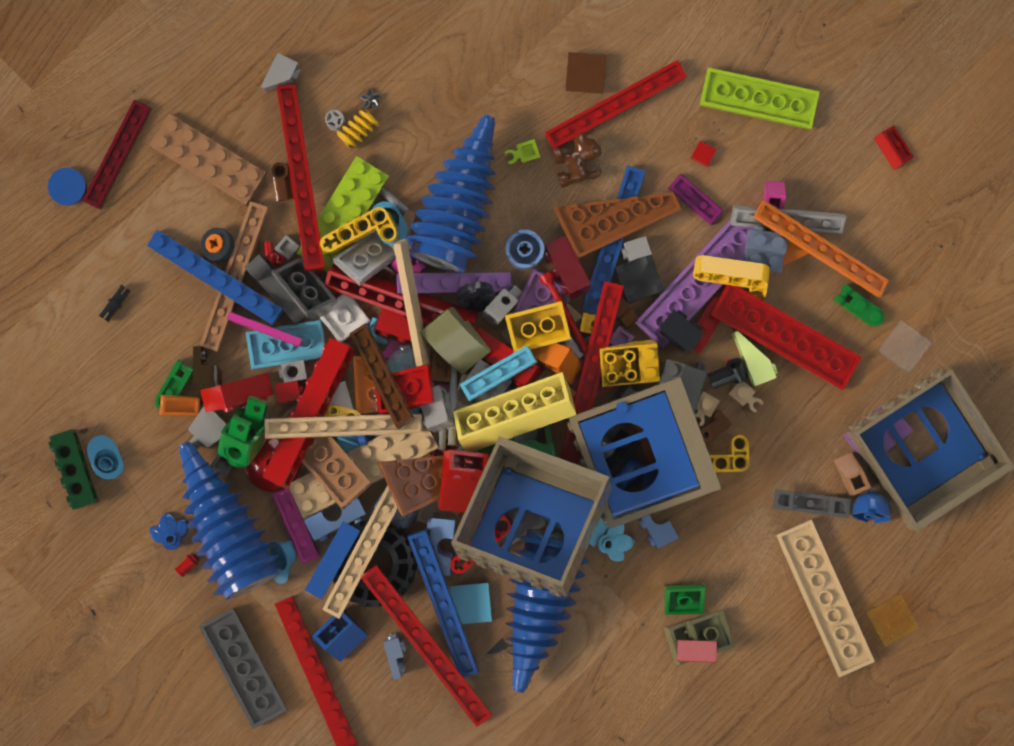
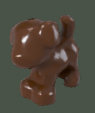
[552,134,602,188]

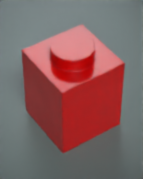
[274,381,305,404]

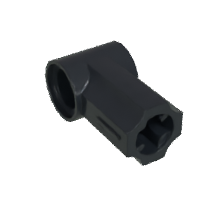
[707,358,748,389]

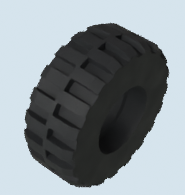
[333,520,418,608]

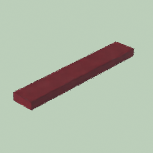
[82,99,152,210]

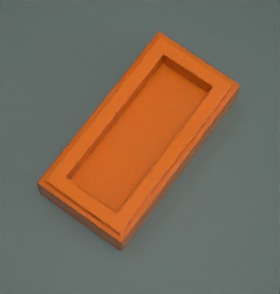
[159,395,200,416]

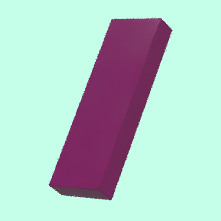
[668,173,724,226]

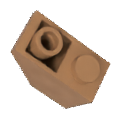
[833,452,871,495]

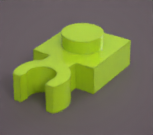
[505,139,540,165]

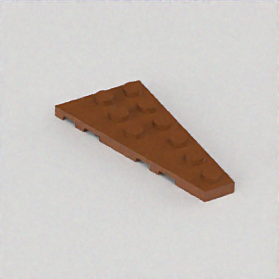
[553,192,682,259]
[378,451,504,516]

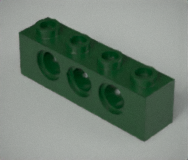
[49,429,99,510]

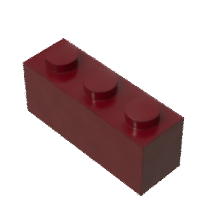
[544,235,591,300]

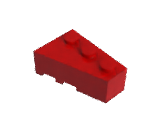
[200,373,274,412]

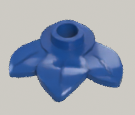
[150,513,188,550]

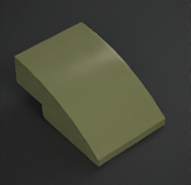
[420,307,491,374]
[664,610,735,665]

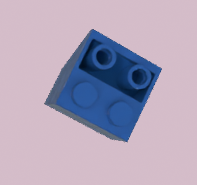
[312,610,368,662]

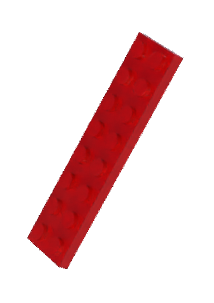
[710,285,862,391]

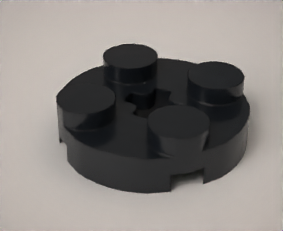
[457,281,496,312]

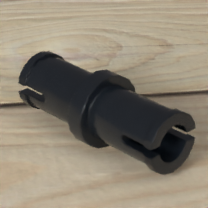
[98,285,131,322]

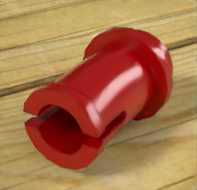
[175,553,200,577]

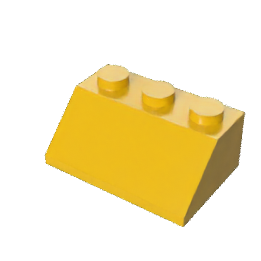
[505,301,571,353]

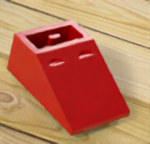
[438,450,489,513]

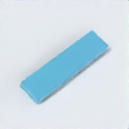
[459,346,537,401]

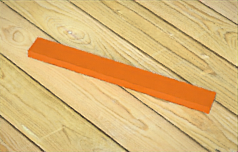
[753,200,889,297]

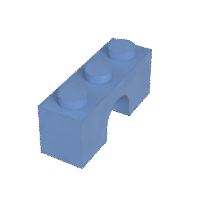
[634,489,678,548]
[304,496,367,542]
[427,513,457,576]

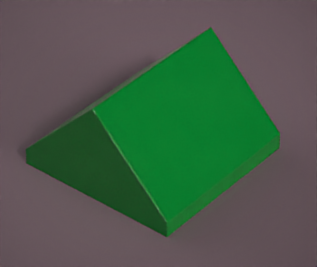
[664,584,705,615]

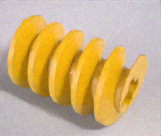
[336,109,379,149]

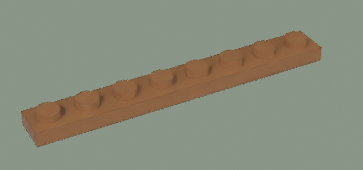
[199,201,270,352]

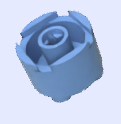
[506,230,544,270]

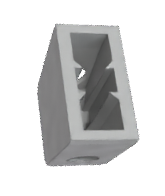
[481,285,522,330]
[188,406,228,449]

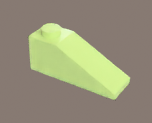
[732,331,778,387]

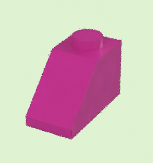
[762,181,786,209]

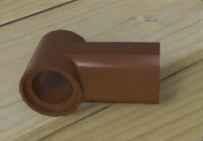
[271,162,293,201]

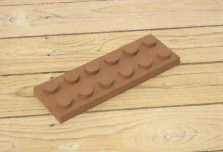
[149,114,267,206]
[280,402,373,510]

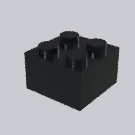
[656,310,704,355]

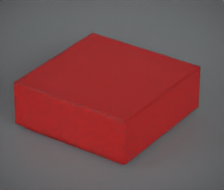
[691,141,716,167]

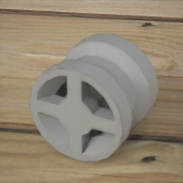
[325,110,345,131]

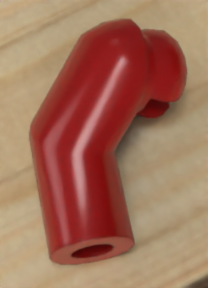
[263,241,284,266]

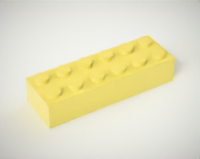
[453,372,577,452]

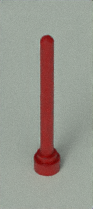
[538,270,588,355]

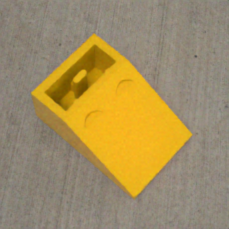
[600,340,660,387]

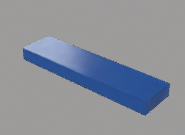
[305,521,360,600]

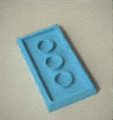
[246,320,325,370]

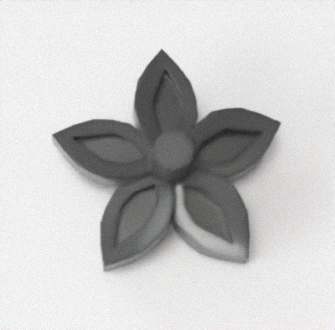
[359,88,382,110]

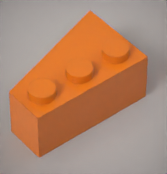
[530,343,583,385]

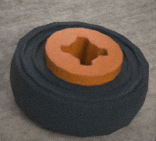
[201,227,234,262]

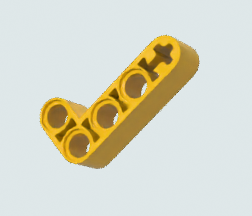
[320,207,400,253]
[693,255,770,299]
[688,435,749,473]

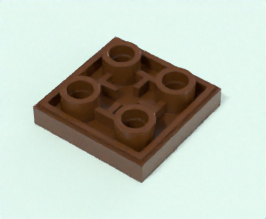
[565,52,606,94]

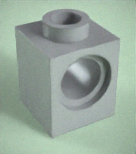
[621,236,652,263]
[279,360,309,383]

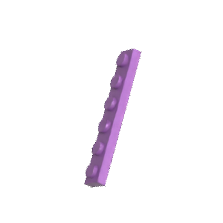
[397,273,511,294]

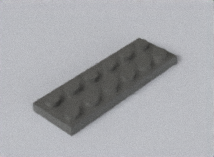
[199,607,288,729]

